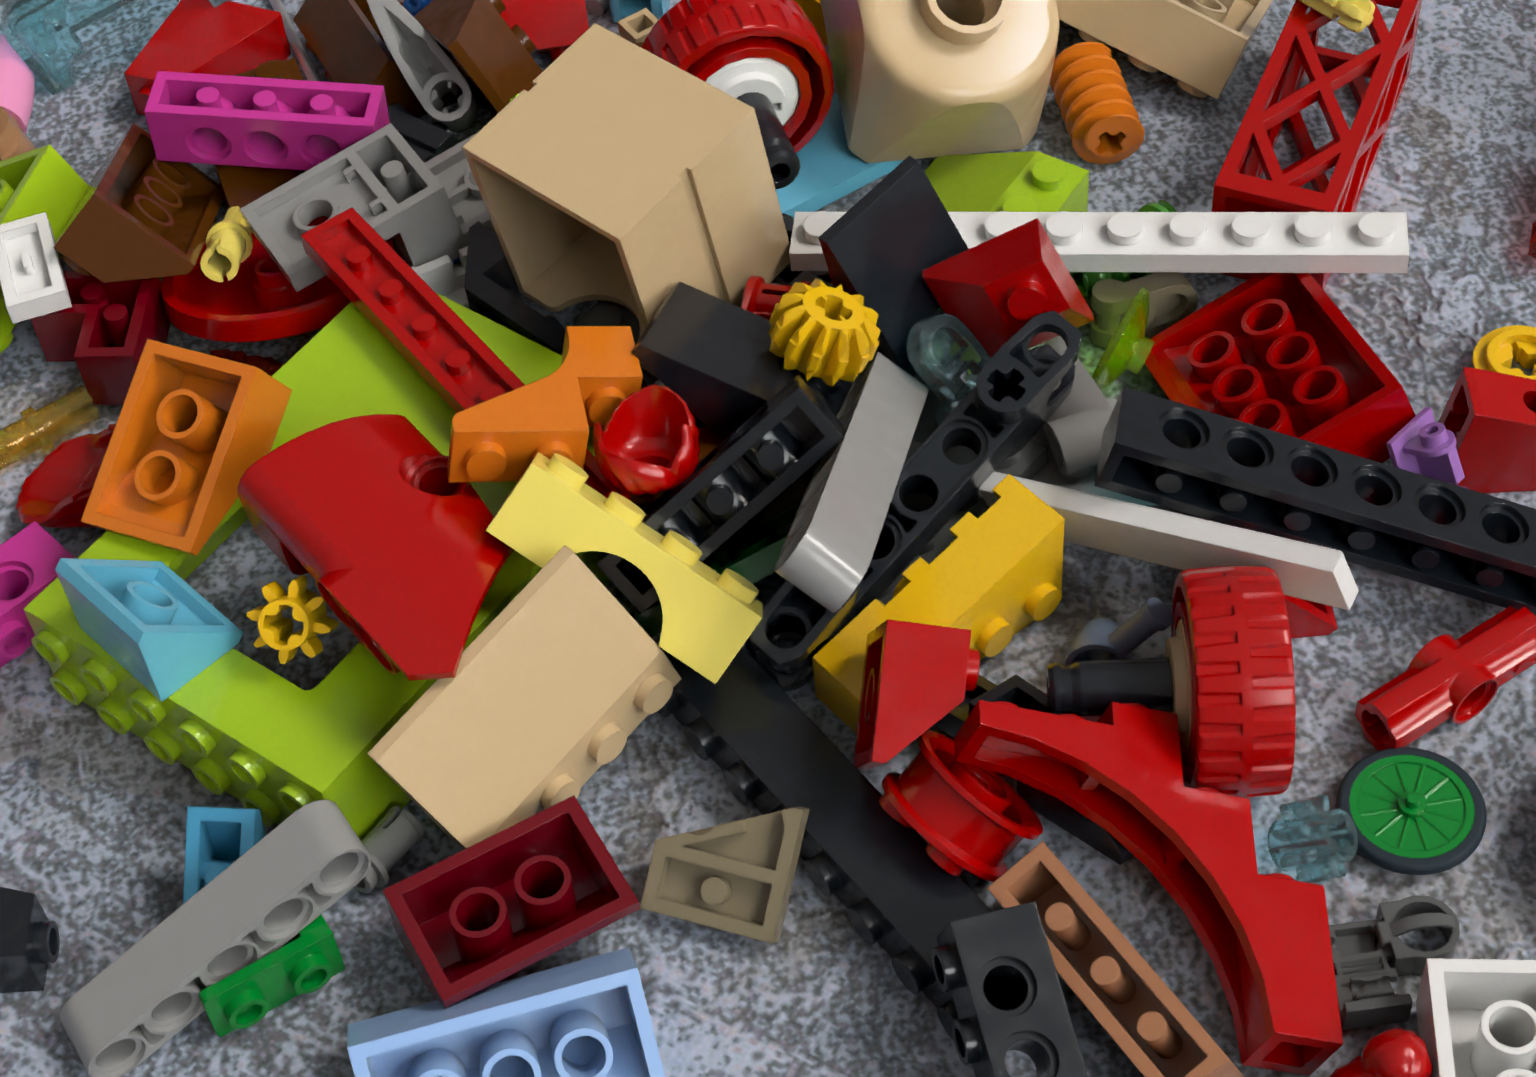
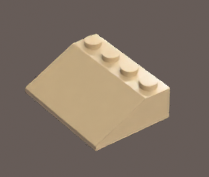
[1056,0,1273,99]
[367,545,681,850]

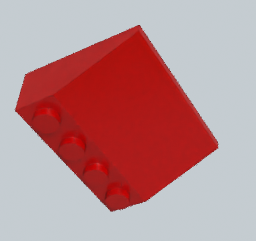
[1134,273,1416,463]

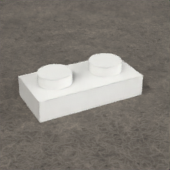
[0,212,72,324]

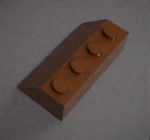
[53,122,224,283]

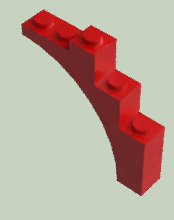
[954,700,1343,1076]

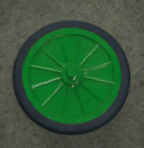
[1336,747,1487,875]

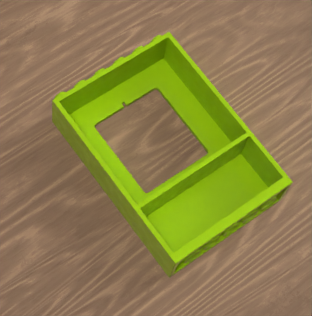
[23,292,611,841]

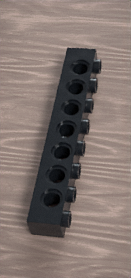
[1095,386,1536,616]

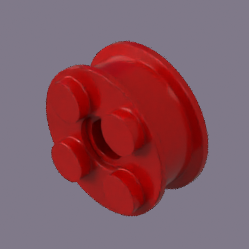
[879,730,1043,882]

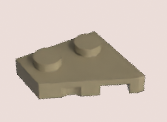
[640,806,810,944]

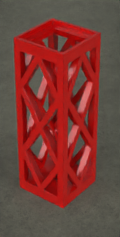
[1212,0,1422,290]

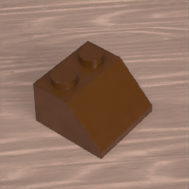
[414,0,543,116]

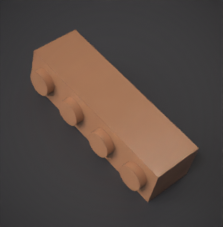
[988,841,1244,1077]

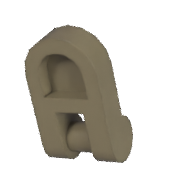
[1090,272,1198,348]

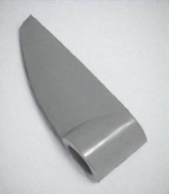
[367,0,479,131]
[1043,336,1113,477]

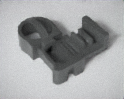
[1329,895,1460,1030]

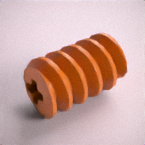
[1049,41,1145,165]

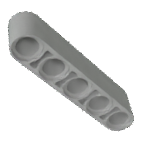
[60,800,372,1077]

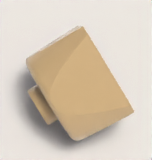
[820,0,1059,163]

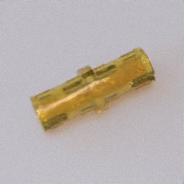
[0,385,100,470]

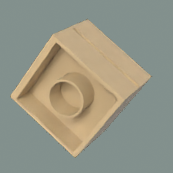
[462,23,790,376]

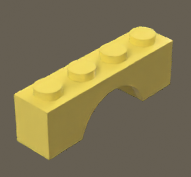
[486,452,763,684]

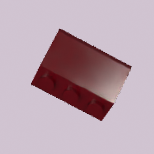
[383,795,640,1008]

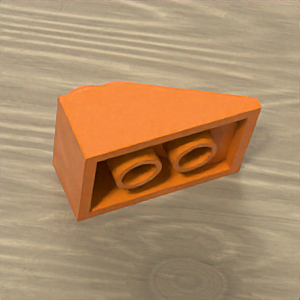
[81,339,292,556]

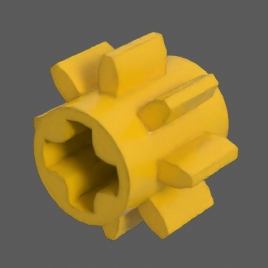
[246,575,339,664]

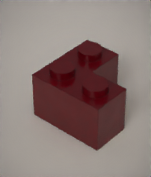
[30,270,171,405]

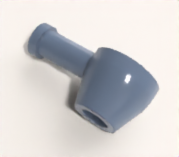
[1064,597,1173,666]

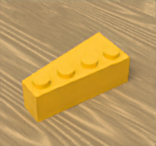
[812,474,1065,733]

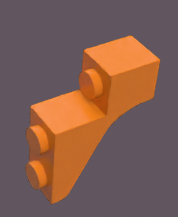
[447,326,643,483]

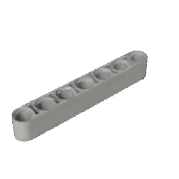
[774,351,929,613]

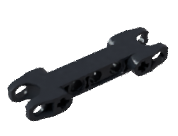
[751,311,1082,692]

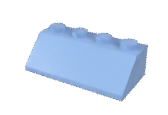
[347,947,665,1077]

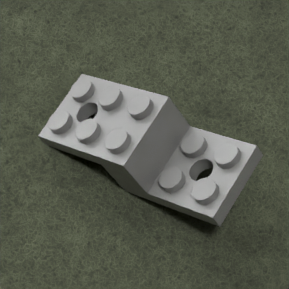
[239,123,496,292]

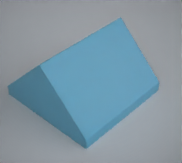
[55,558,244,702]

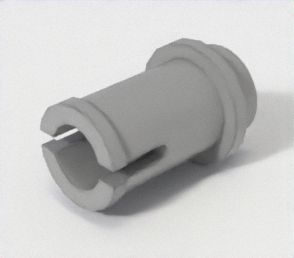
[353,805,424,893]

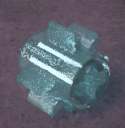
[1268,795,1358,884]

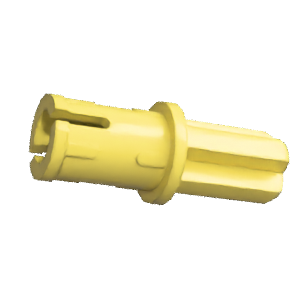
[200,206,253,282]

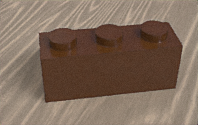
[293,0,463,118]

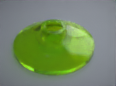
[1092,287,1155,392]

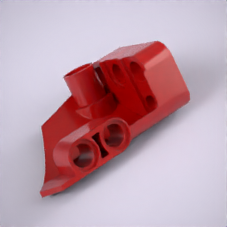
[237,414,515,681]

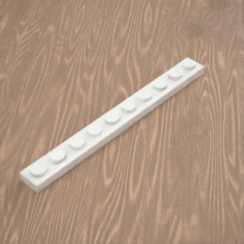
[789,211,1409,273]

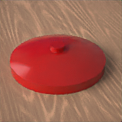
[160,216,394,342]

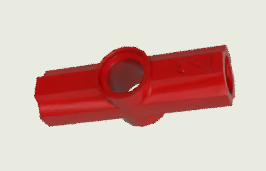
[1355,606,1536,751]

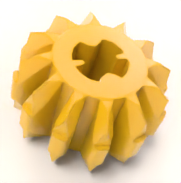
[768,278,881,387]

